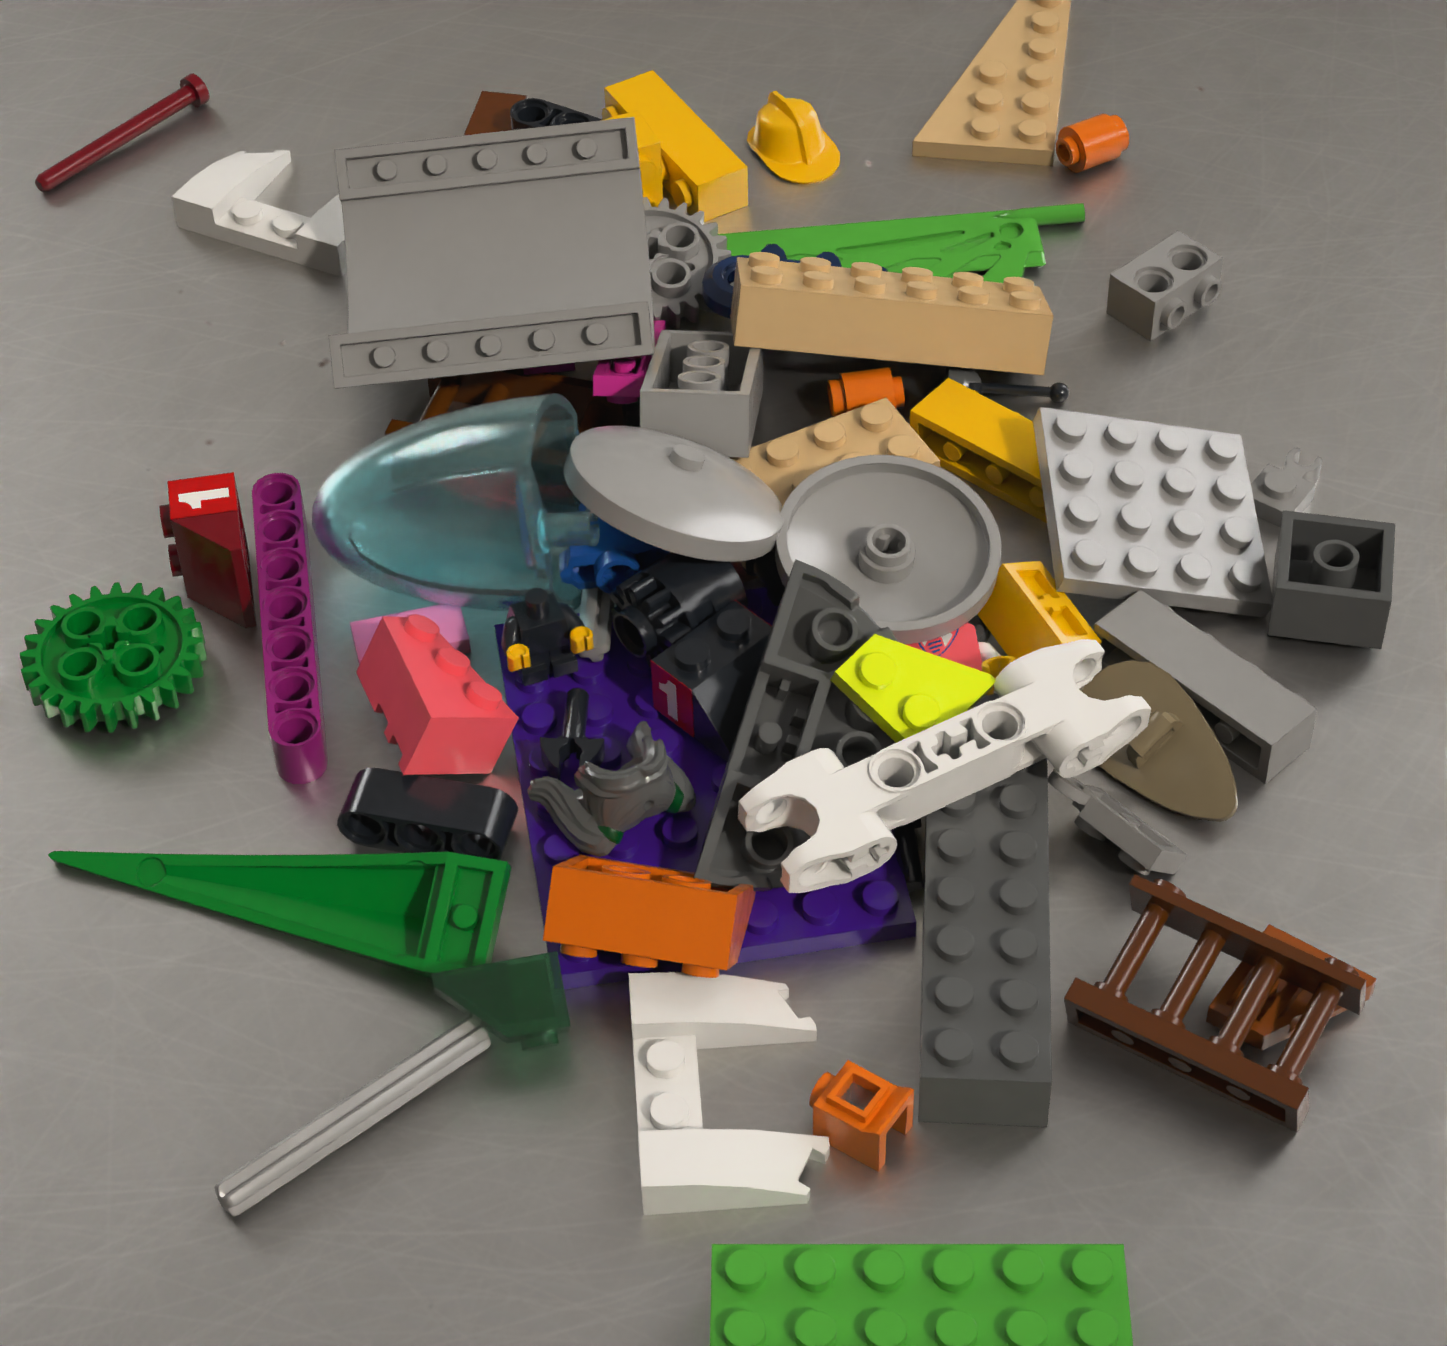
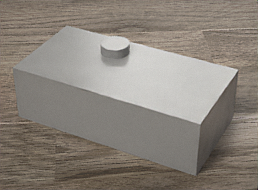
[640,330,764,458]

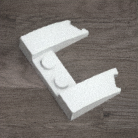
[171,150,347,277]
[628,972,830,1216]

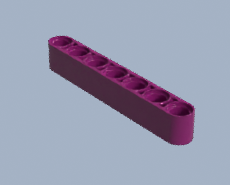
[252,473,328,784]

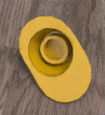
[747,91,840,184]

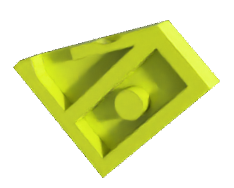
[831,634,995,743]

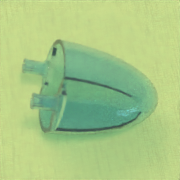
[312,393,600,612]

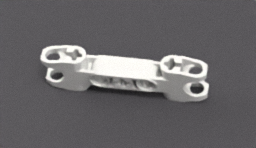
[738,639,1151,893]

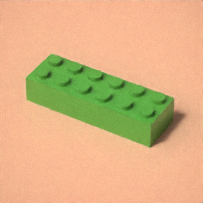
[710,1244,1133,1346]

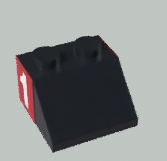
[651,600,772,762]

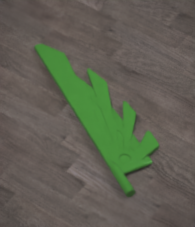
[718,203,1085,283]

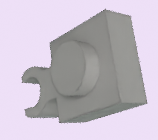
[1251,448,1322,527]

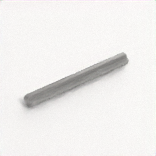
[214,1016,491,1216]

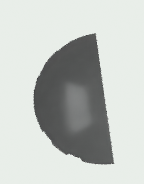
[694,559,899,891]

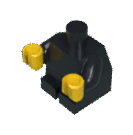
[501,588,594,686]

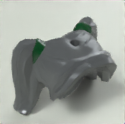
[527,721,696,857]

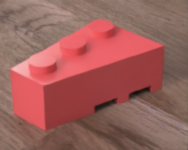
[356,614,519,775]

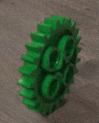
[20,582,207,733]

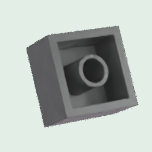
[1268,510,1395,649]

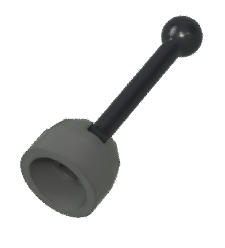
[945,366,1069,403]

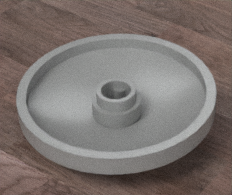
[564,426,784,562]
[774,455,1002,644]

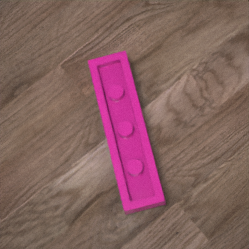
[593,320,666,404]

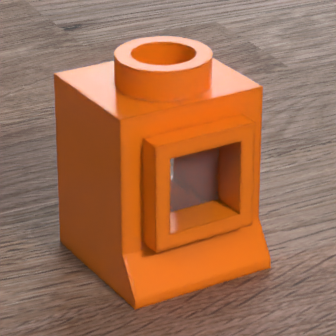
[809,1060,914,1172]

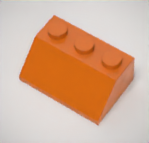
[543,855,756,978]

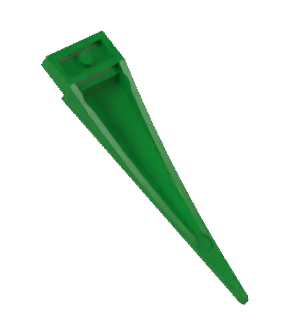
[48,851,512,986]

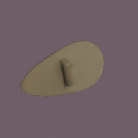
[1082,660,1238,822]

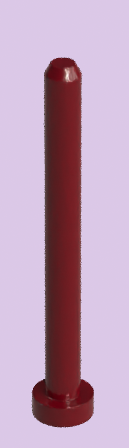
[35,73,210,191]

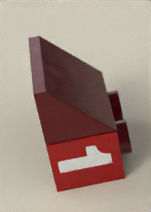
[159,472,257,628]

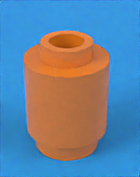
[1056,113,1129,173]
[827,367,905,418]

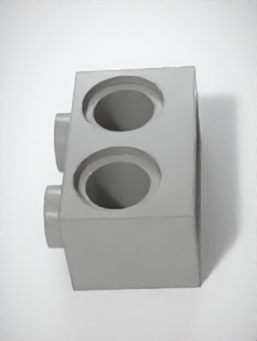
[1106,230,1223,341]

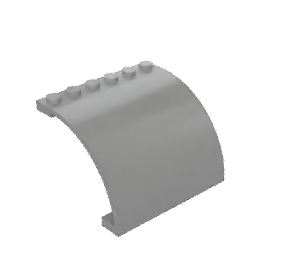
[328,117,655,389]

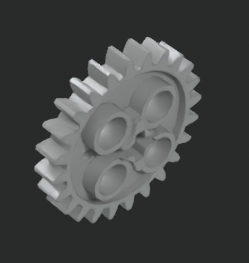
[643,197,731,330]

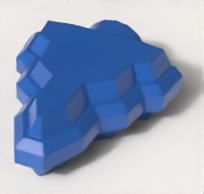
[559,503,670,594]

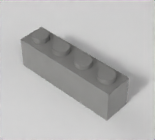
[1094,590,1317,784]

